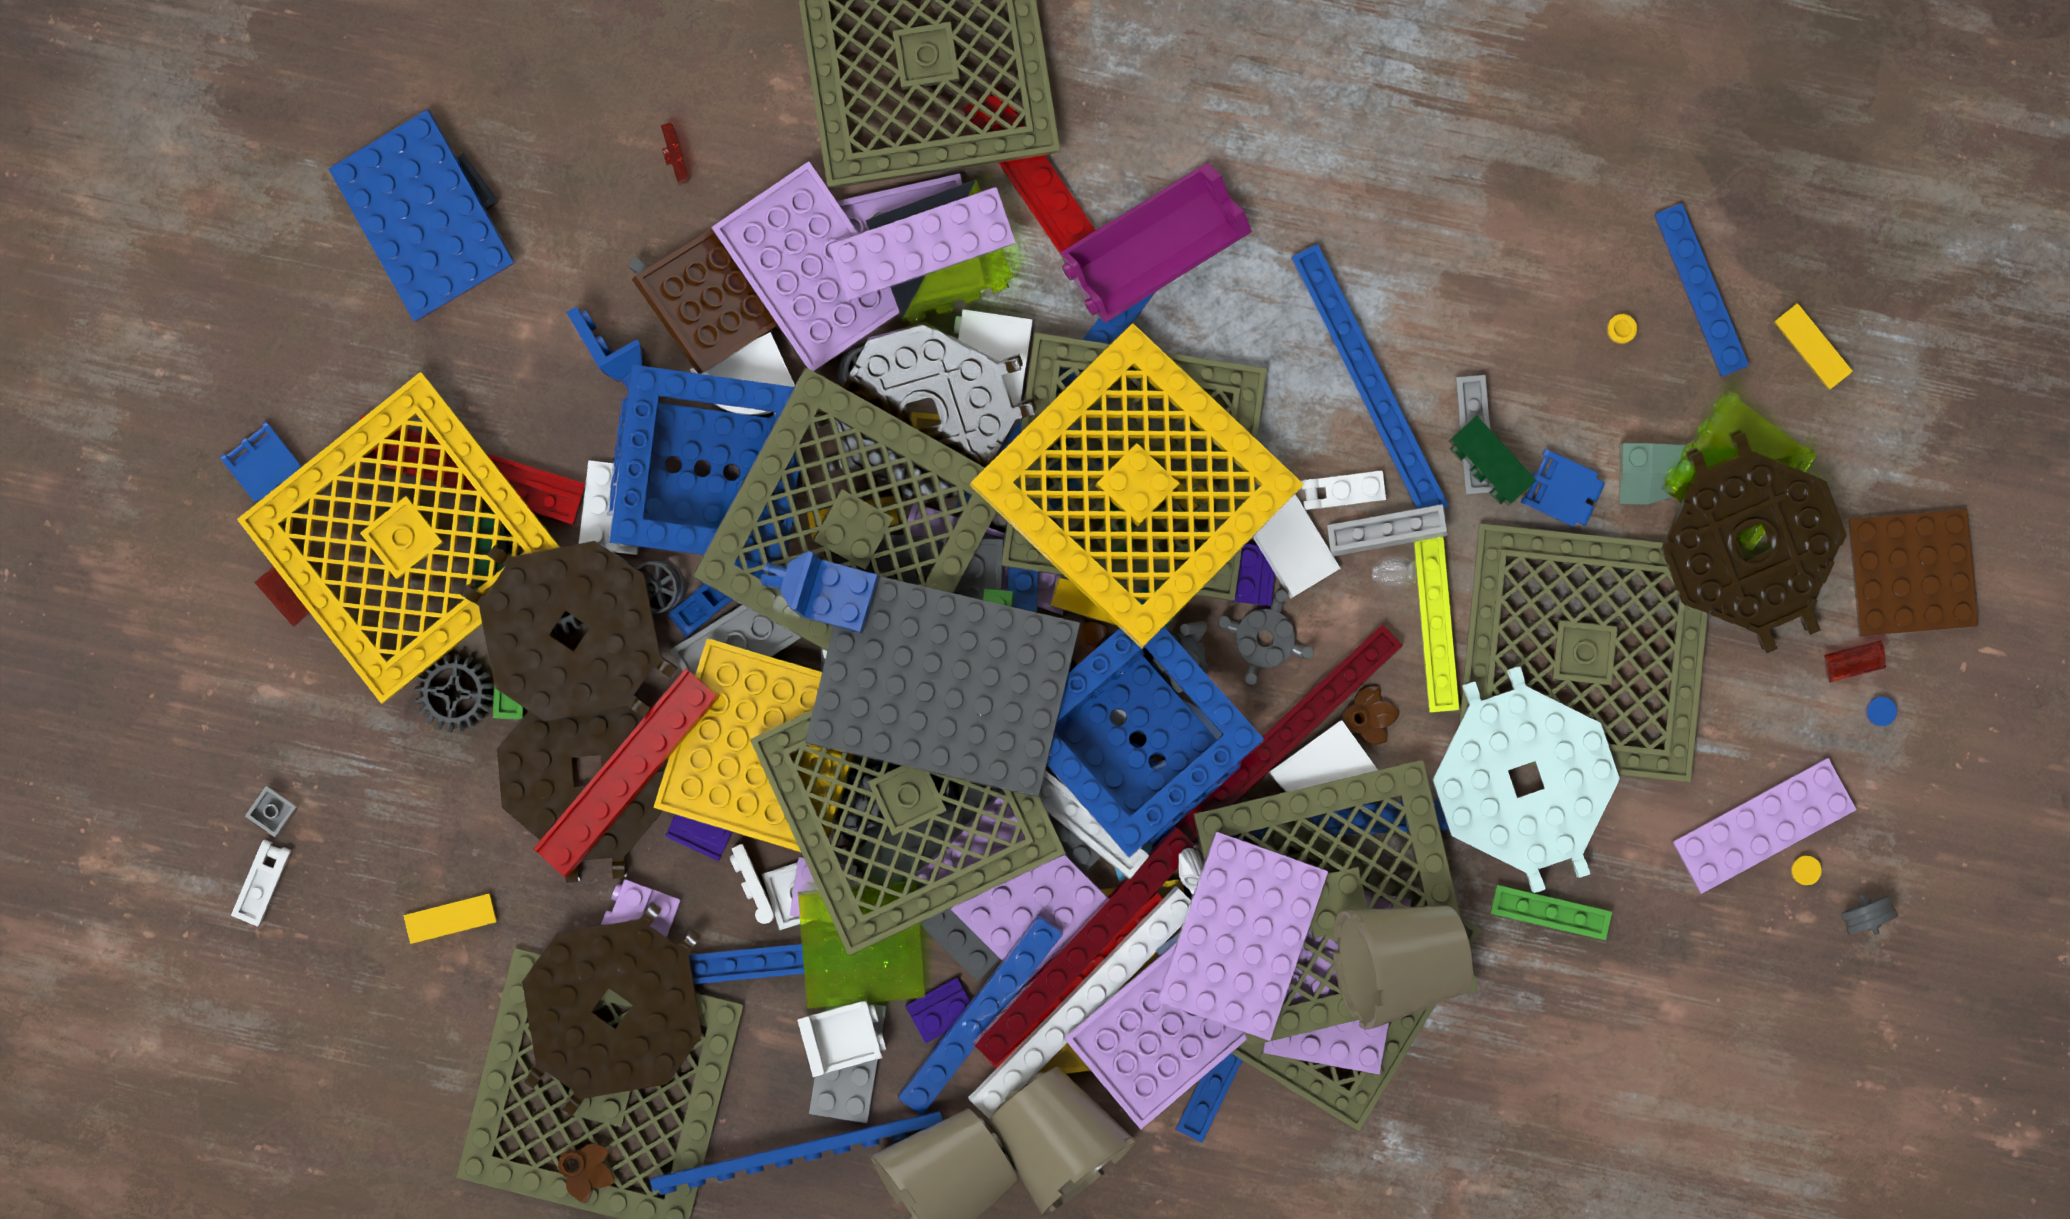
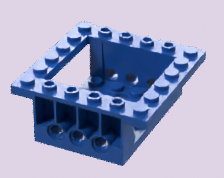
[606,365,803,566]
[1047,627,1264,858]

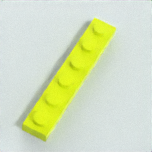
[1413,537,1459,713]

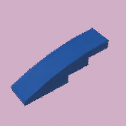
[668,560,765,638]

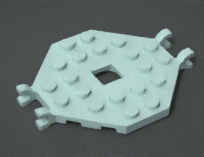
[1432,666,1620,893]

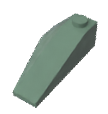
[1618,443,1737,505]

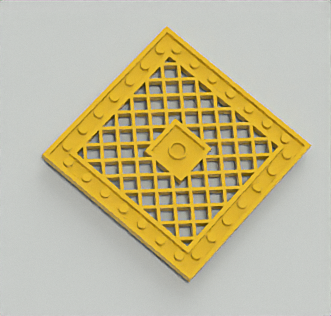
[970,323,1304,649]
[237,372,560,704]

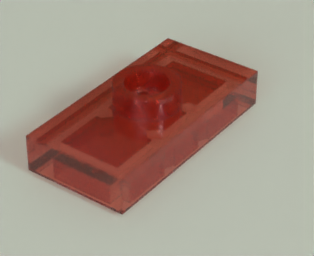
[661,123,690,185]
[254,566,310,627]
[1824,640,1886,682]

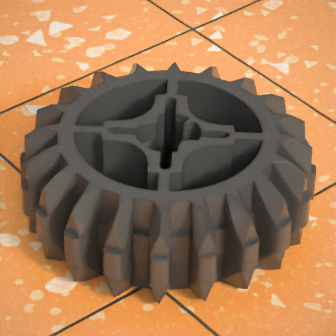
[414,654,494,733]

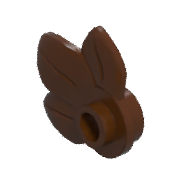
[1063,612,1107,665]
[1342,686,1399,745]
[558,1144,614,1203]

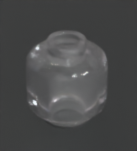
[1372,553,1416,592]

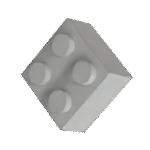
[245,786,298,837]

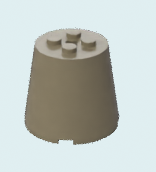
[1333,906,1473,1030]
[988,1067,1136,1216]
[871,1108,1018,1219]

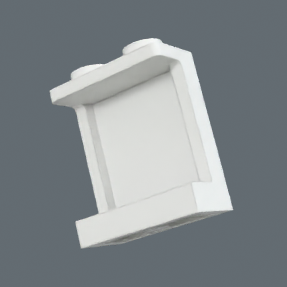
[798,1000,886,1077]

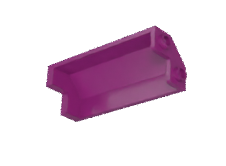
[1060,162,1252,323]

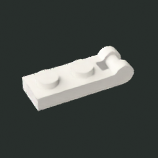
[1301,471,1386,510]
[231,839,292,927]
[729,844,774,924]

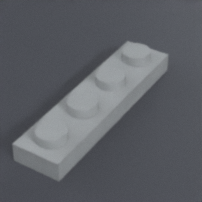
[1455,375,1492,495]
[1327,504,1448,556]

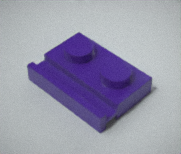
[1228,544,1275,606]
[665,815,732,861]
[905,978,970,1044]

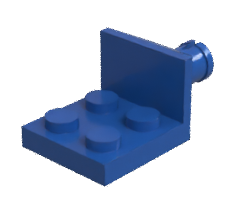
[566,306,644,390]
[761,551,880,634]

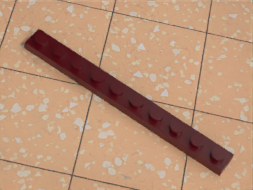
[1175,624,1403,843]
[972,826,1197,1065]

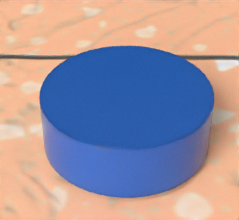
[1866,697,1897,726]

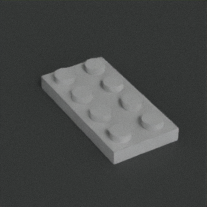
[670,605,801,675]
[809,997,887,1123]

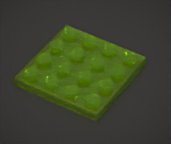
[797,881,925,1009]

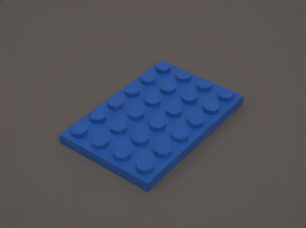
[328,110,516,322]

